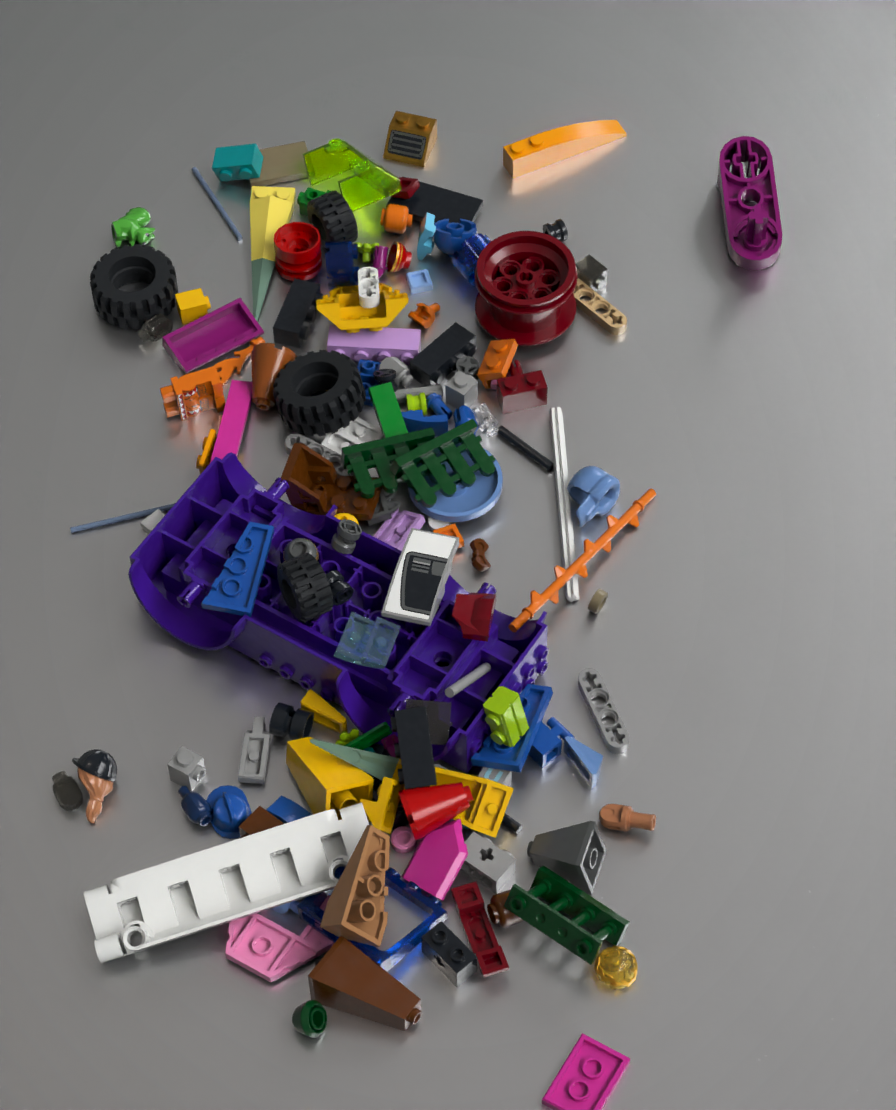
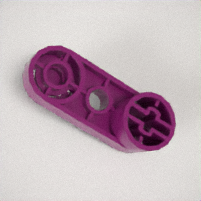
[717,136,782,271]

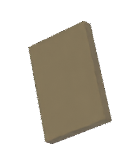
[249,141,314,188]

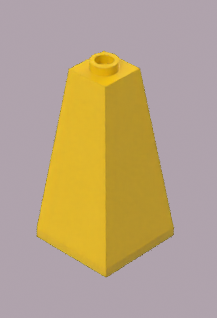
[286,737,374,822]

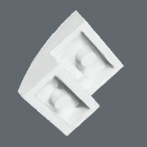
[321,417,384,454]

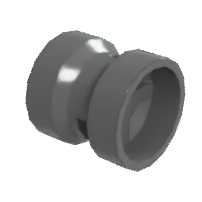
[331,519,362,554]

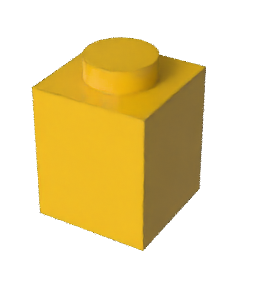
[175,288,211,325]

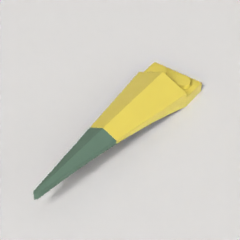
[250,186,296,322]

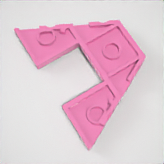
[225,895,339,983]

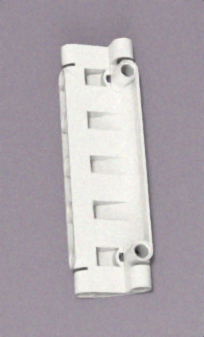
[84,802,369,963]

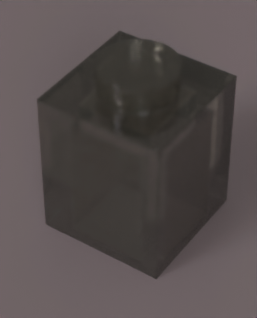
[576,254,608,292]

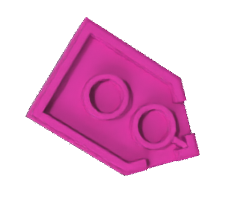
[401,819,468,901]

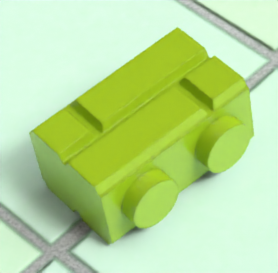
[483,686,529,747]

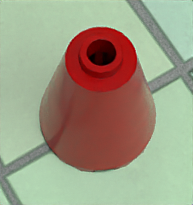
[398,782,474,841]

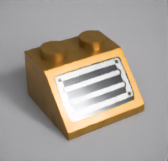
[383,111,437,167]

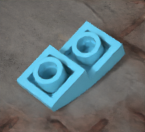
[417,212,436,261]

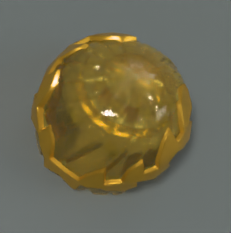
[594,946,638,990]

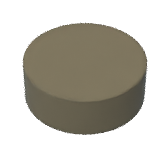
[588,588,608,614]

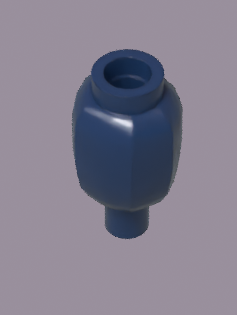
[178,786,213,827]

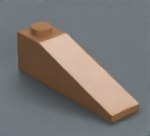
[320,825,390,947]

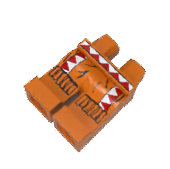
[160,366,225,421]

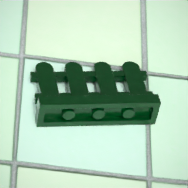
[390,419,496,508]
[341,428,446,499]

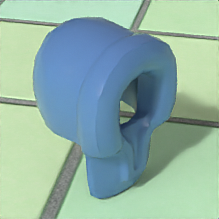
[567,466,620,527]

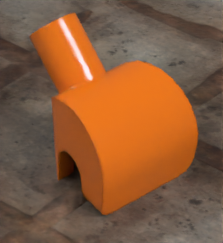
[408,303,440,329]

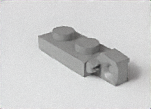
[238,717,270,784]

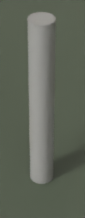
[445,662,491,698]

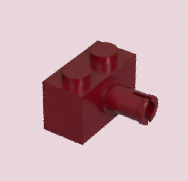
[497,360,548,414]

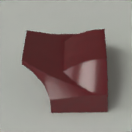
[452,593,496,642]

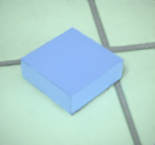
[406,269,433,295]

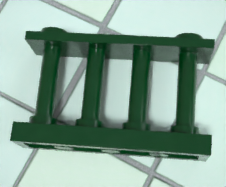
[504,865,630,965]

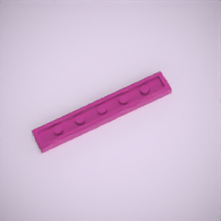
[210,380,252,463]

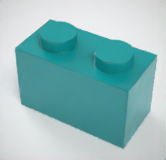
[212,143,263,182]

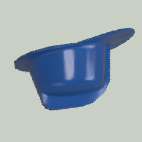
[206,785,252,839]

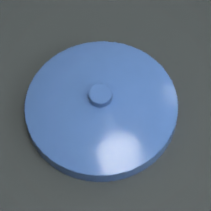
[408,443,503,522]

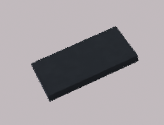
[386,177,483,223]

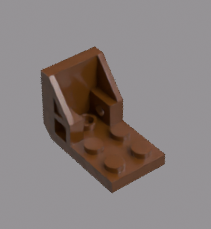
[281,443,382,521]

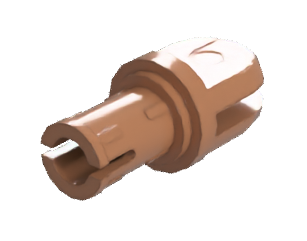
[599,804,656,832]

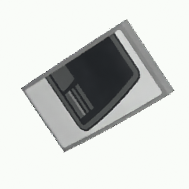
[382,528,459,626]

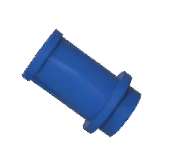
[426,393,453,420]

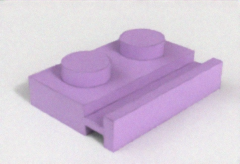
[373,509,426,551]

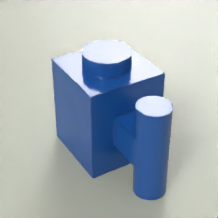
[528,717,575,768]

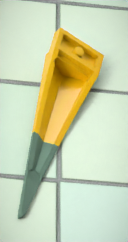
[310,739,514,838]

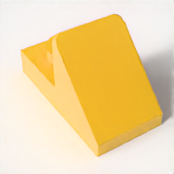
[360,777,404,834]

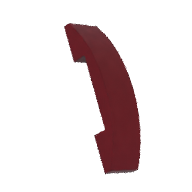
[451,881,509,978]

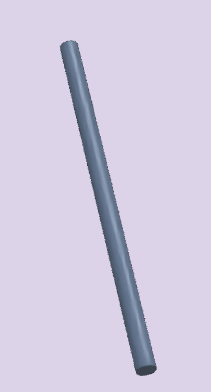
[192,167,243,241]
[70,503,175,533]

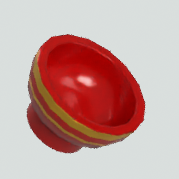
[387,241,412,273]

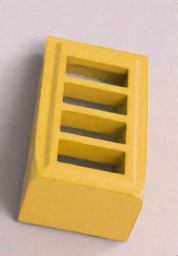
[300,689,348,734]

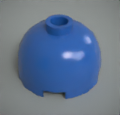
[433,219,477,258]

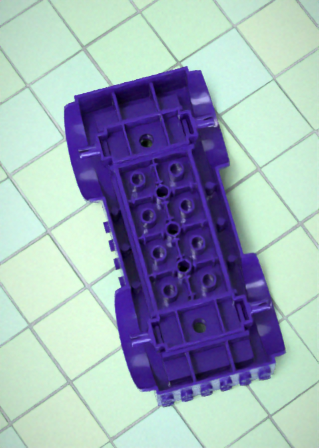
[128,452,549,773]

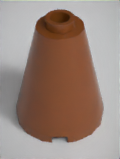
[251,343,297,410]

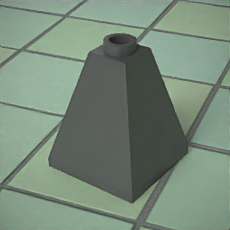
[527,821,607,894]

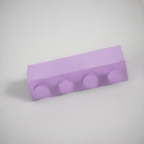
[327,325,421,365]

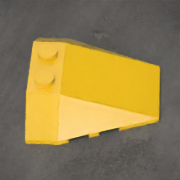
[316,283,408,333]

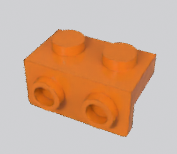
[477,339,518,389]

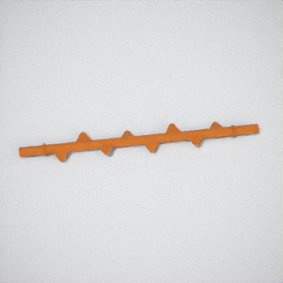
[508,489,656,632]

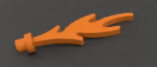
[214,336,265,387]

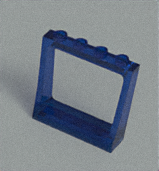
[297,866,448,972]

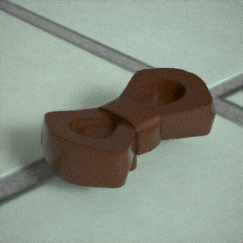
[470,538,491,572]

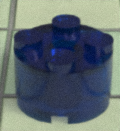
[452,233,492,287]
[325,241,359,287]

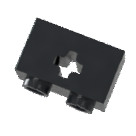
[421,921,477,988]

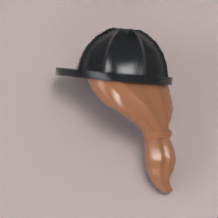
[72,749,117,824]

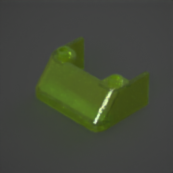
[303,138,402,212]

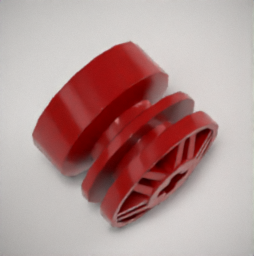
[274,222,322,281]

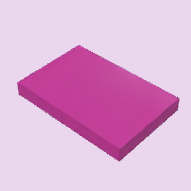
[542,1033,630,1110]

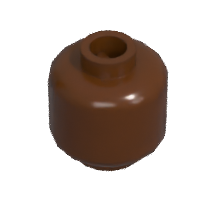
[487,889,524,928]

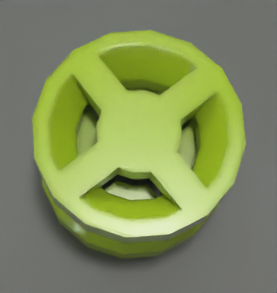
[406,392,427,416]

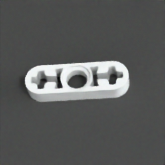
[358,267,380,308]

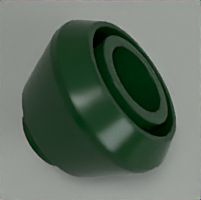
[292,1000,327,1038]

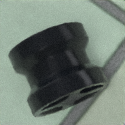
[543,219,568,241]
[373,369,398,392]

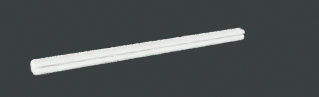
[549,407,580,602]

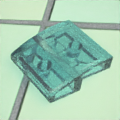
[334,612,401,669]

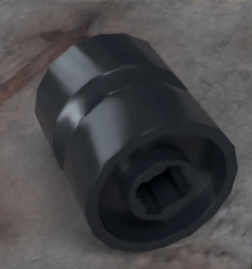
[269,702,314,740]

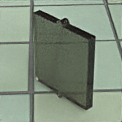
[405,699,452,745]

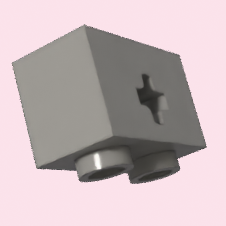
[460,831,516,894]

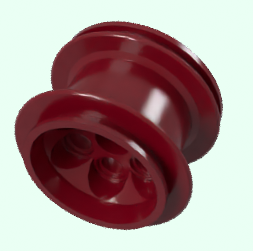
[475,231,578,346]

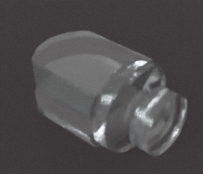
[472,402,499,437]

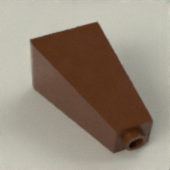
[308,936,422,1031]

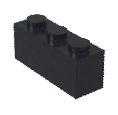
[273,278,323,348]
[410,322,477,386]
[391,706,437,789]

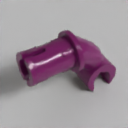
[370,246,389,279]

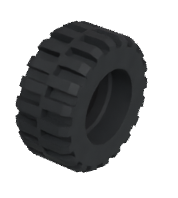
[90,244,178,329]
[273,350,366,437]

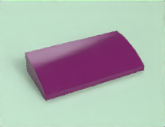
[162,298,264,374]

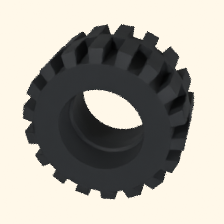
[307,190,358,252]
[277,552,333,622]

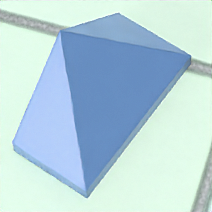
[564,736,603,788]

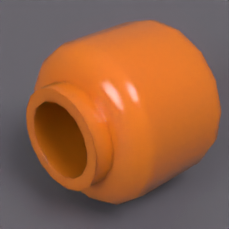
[380,204,413,234]

